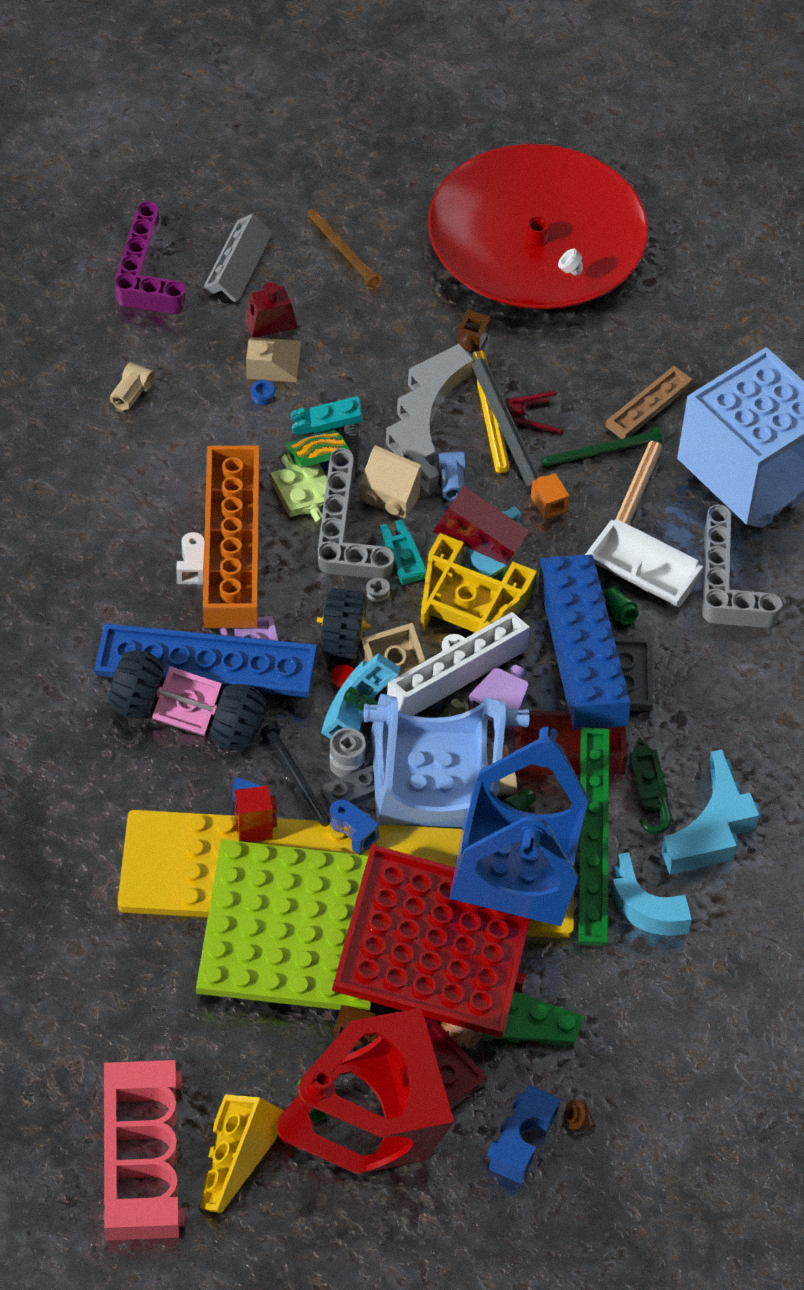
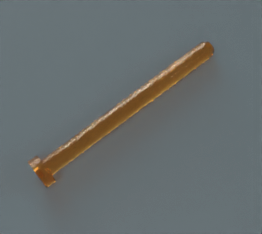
[307,208,382,289]

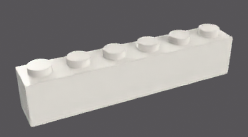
[387,612,530,716]

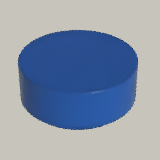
[250,380,276,405]

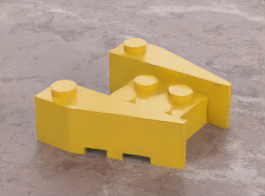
[420,533,537,633]

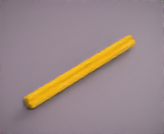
[472,350,510,474]

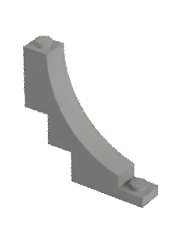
[386,344,474,495]

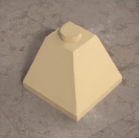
[246,337,301,382]

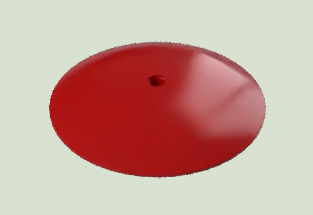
[428,144,648,309]

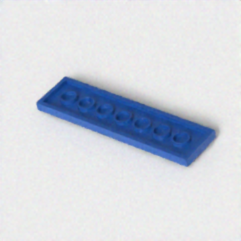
[94,623,318,697]

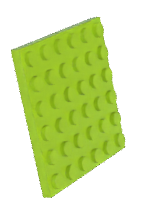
[196,839,371,1012]

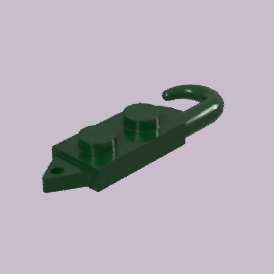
[629,738,672,834]

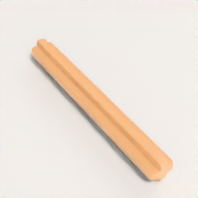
[616,441,662,525]

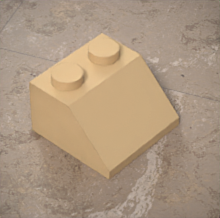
[359,445,422,519]
[360,623,425,688]

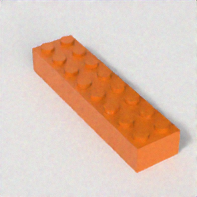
[203,445,260,628]

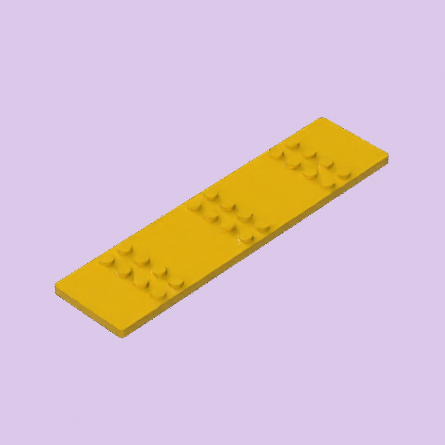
[118,810,575,938]

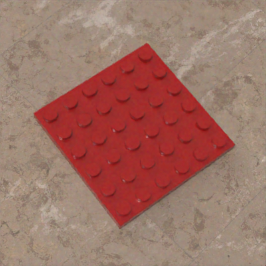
[332,844,530,1038]

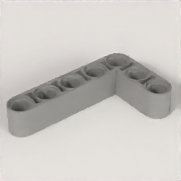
[318,448,394,579]
[702,504,782,628]

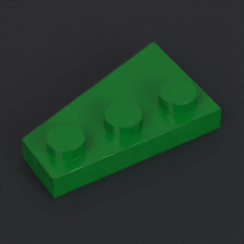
[482,991,584,1046]

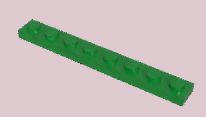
[578,728,609,946]

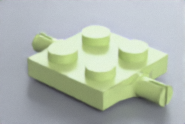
[269,454,327,526]

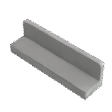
[202,213,272,302]

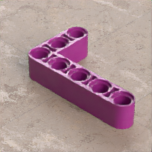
[115,201,186,314]

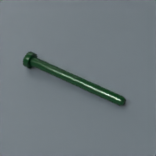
[542,426,663,467]

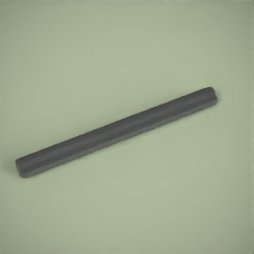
[472,359,539,487]

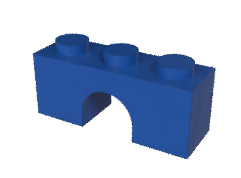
[487,1084,561,1184]

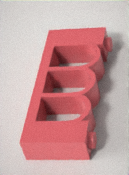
[104,1060,185,1241]

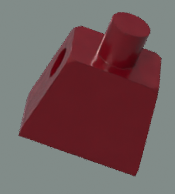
[245,282,297,338]

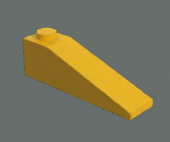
[200,1095,284,1213]

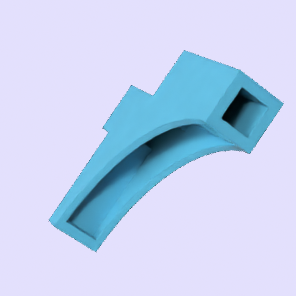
[661,749,761,874]

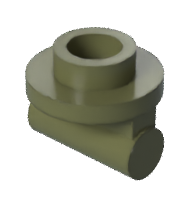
[440,699,471,717]

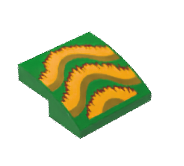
[286,430,350,468]

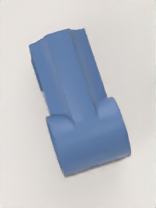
[437,452,465,501]

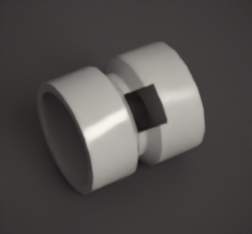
[329,728,366,778]

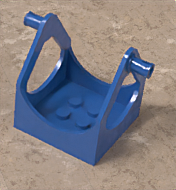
[449,727,589,926]

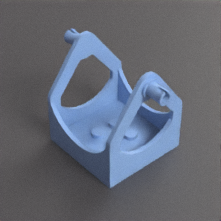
[363,694,529,827]

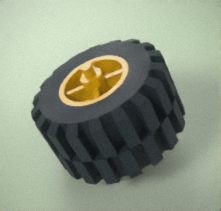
[317,588,371,659]

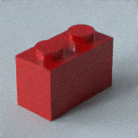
[234,785,277,842]

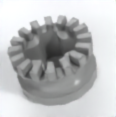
[366,577,390,603]

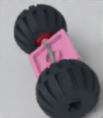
[108,650,266,751]

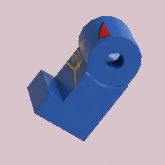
[330,800,379,855]

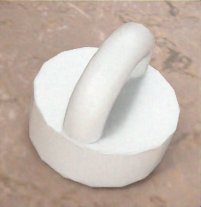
[558,249,583,276]

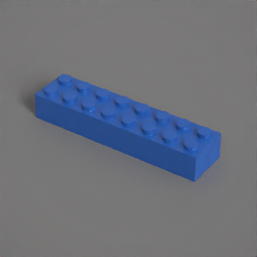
[539,554,630,730]

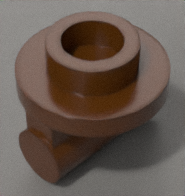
[564,1099,596,1131]

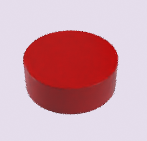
[330,665,355,691]

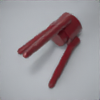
[505,391,563,433]

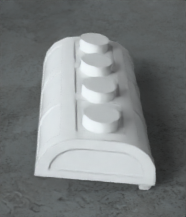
[585,519,703,607]

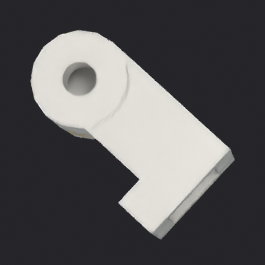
[177,532,205,585]

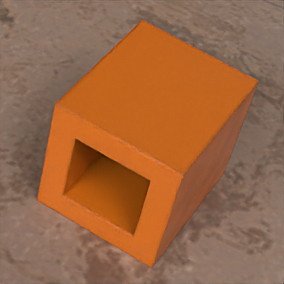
[531,473,570,520]

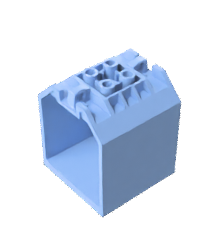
[677,347,804,528]

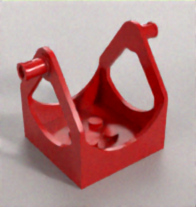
[276,1007,454,1174]

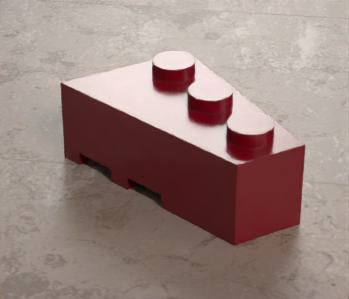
[432,486,529,565]

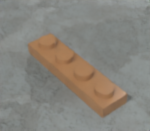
[606,366,693,439]

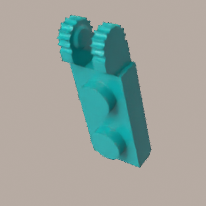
[291,396,363,435]
[380,519,427,585]

